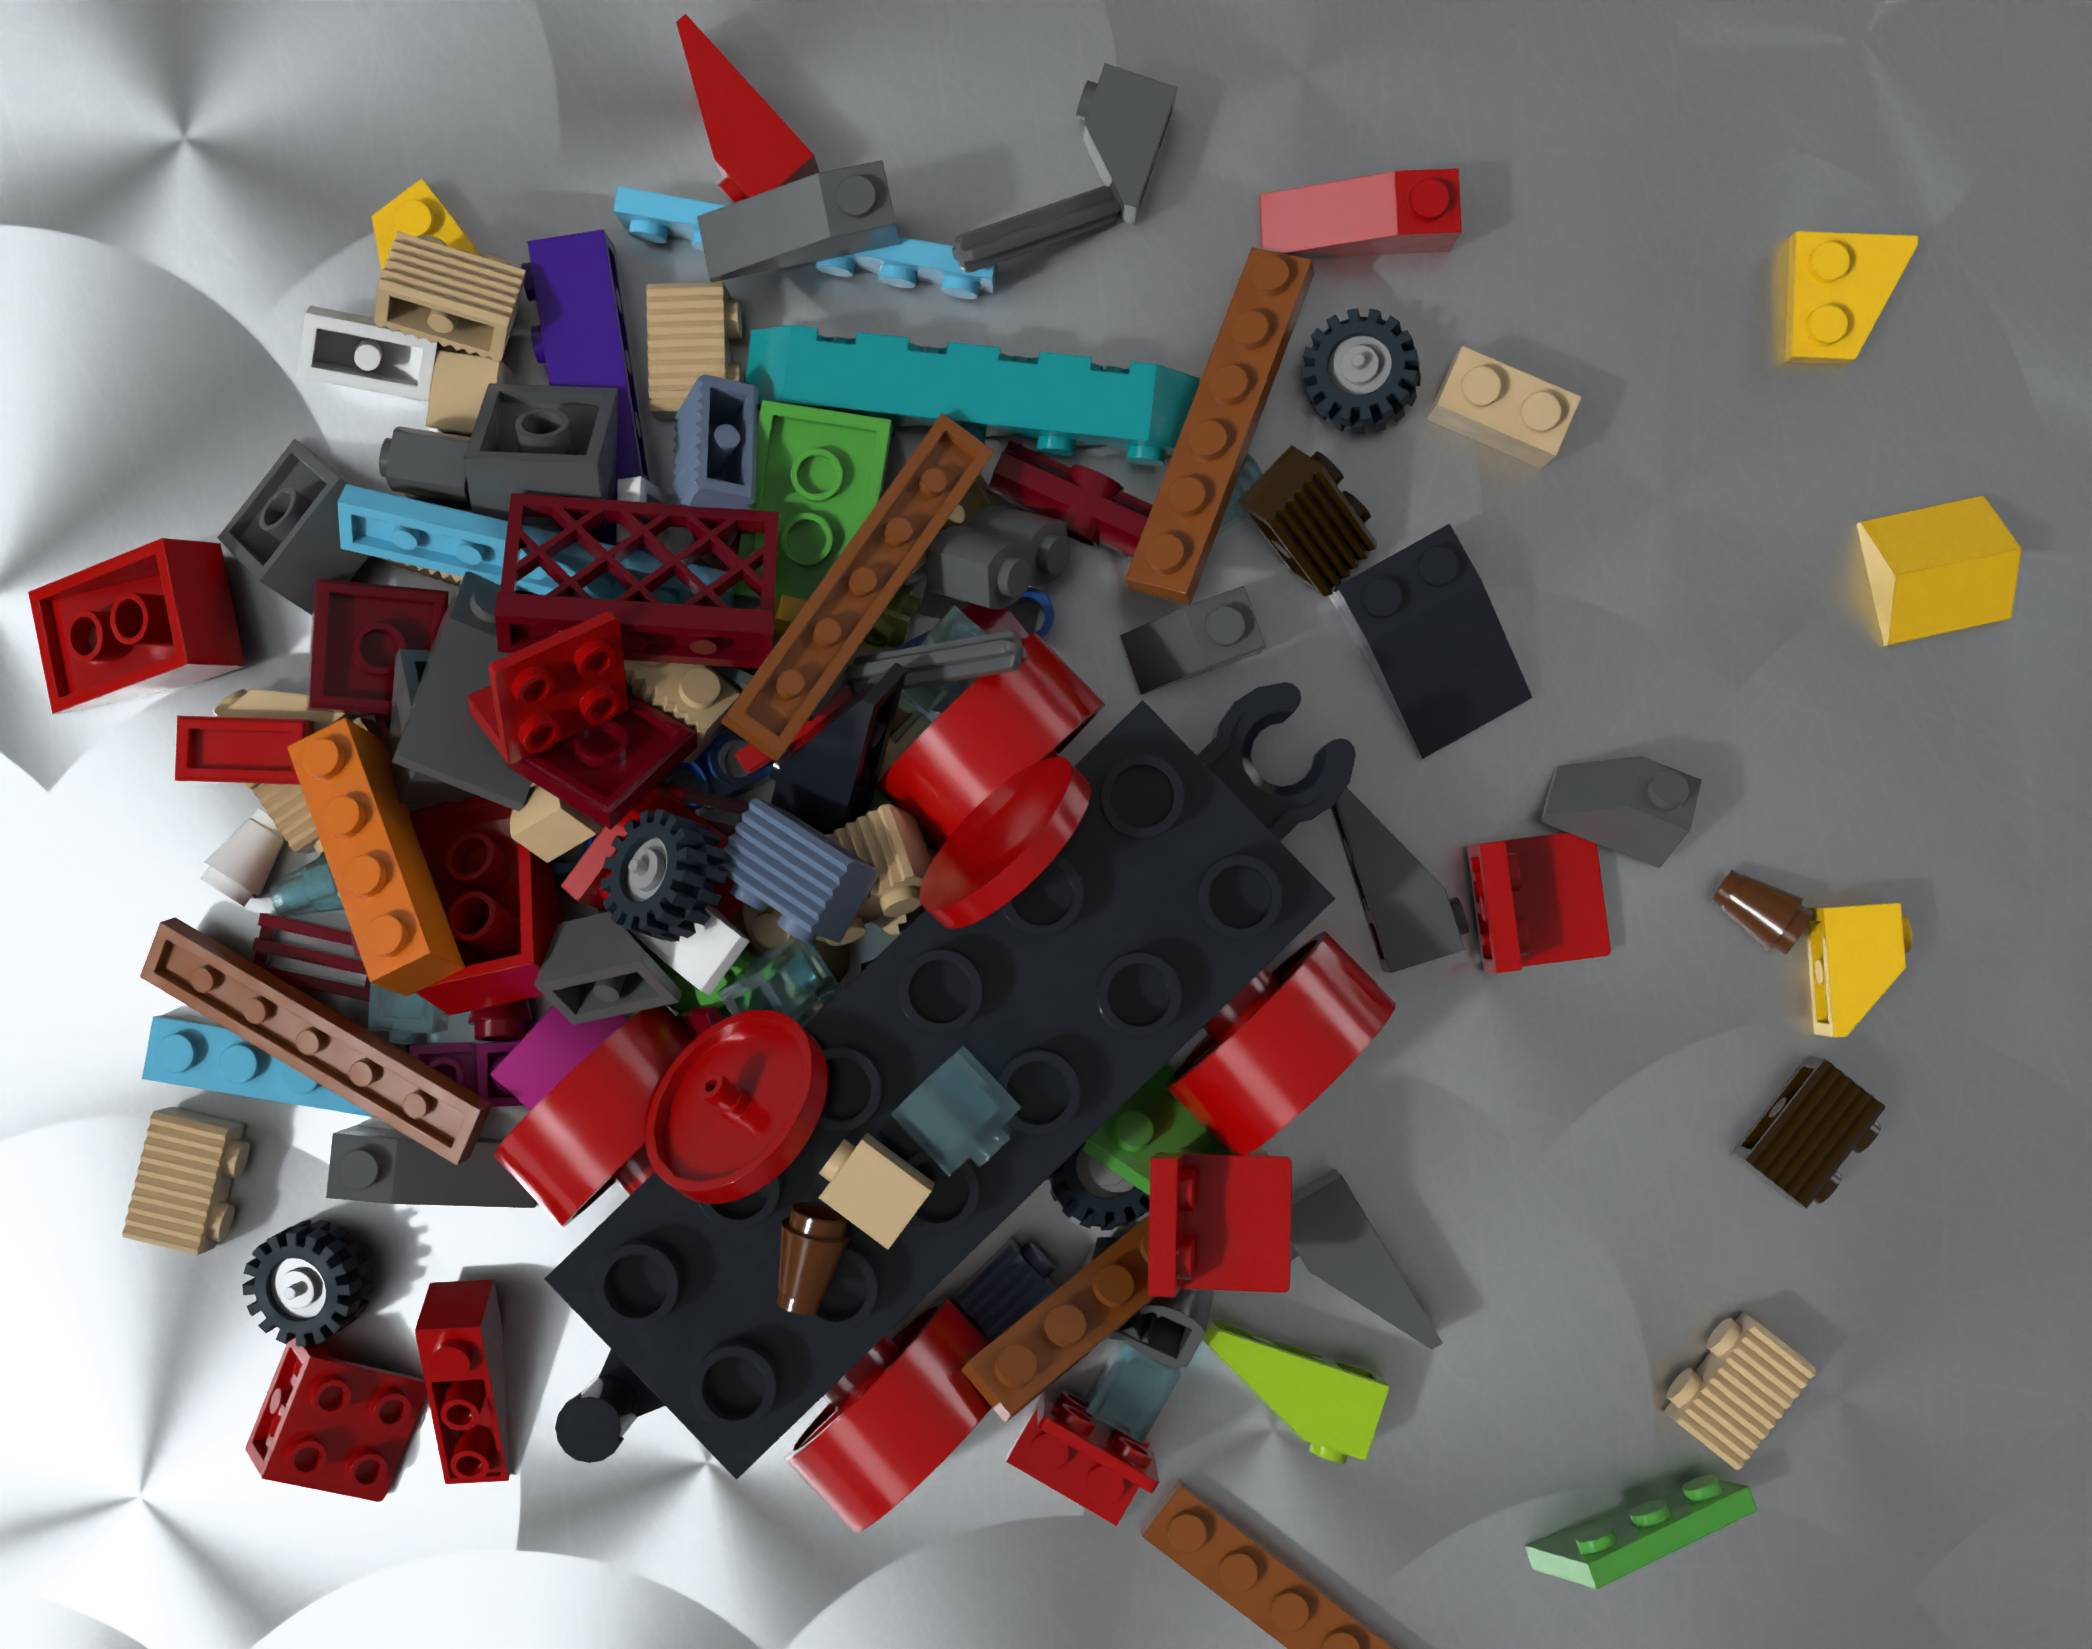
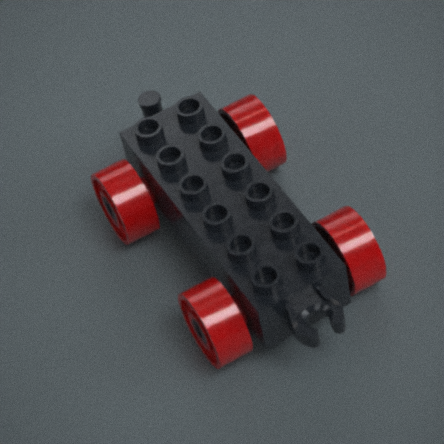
[493,633,1396,1533]

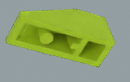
[1203,1317,1390,1464]

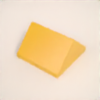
[1856,495,2022,646]

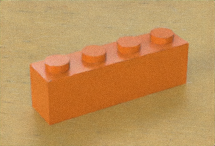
[287,718,465,997]

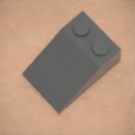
[392,571,532,811]

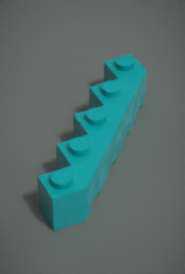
[745,325,1200,466]

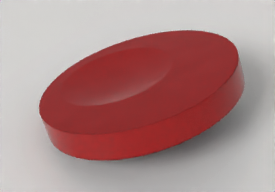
[919,757,1091,929]
[645,1009,828,1204]

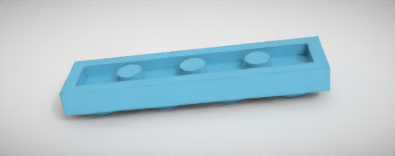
[142,1015,376,1118]

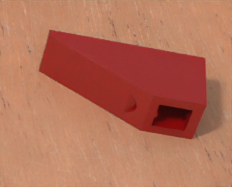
[415,1279,510,1484]

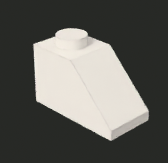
[296,305,438,402]

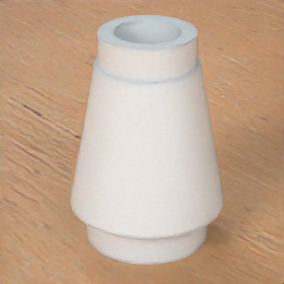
[200,808,284,907]

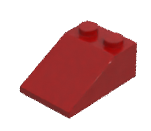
[28,538,245,714]
[410,795,565,1016]

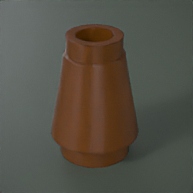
[1711,869,1814,955]
[777,1202,851,1315]

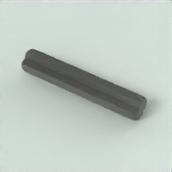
[952,186,1121,273]
[846,631,1027,693]

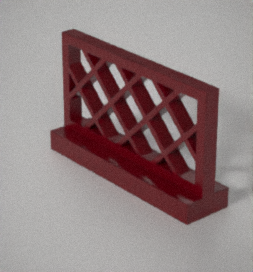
[494,493,779,669]

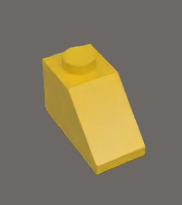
[1806,903,1912,1038]

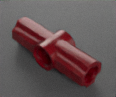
[987,440,1153,558]

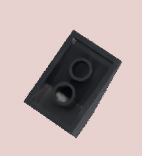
[1329,523,1533,760]

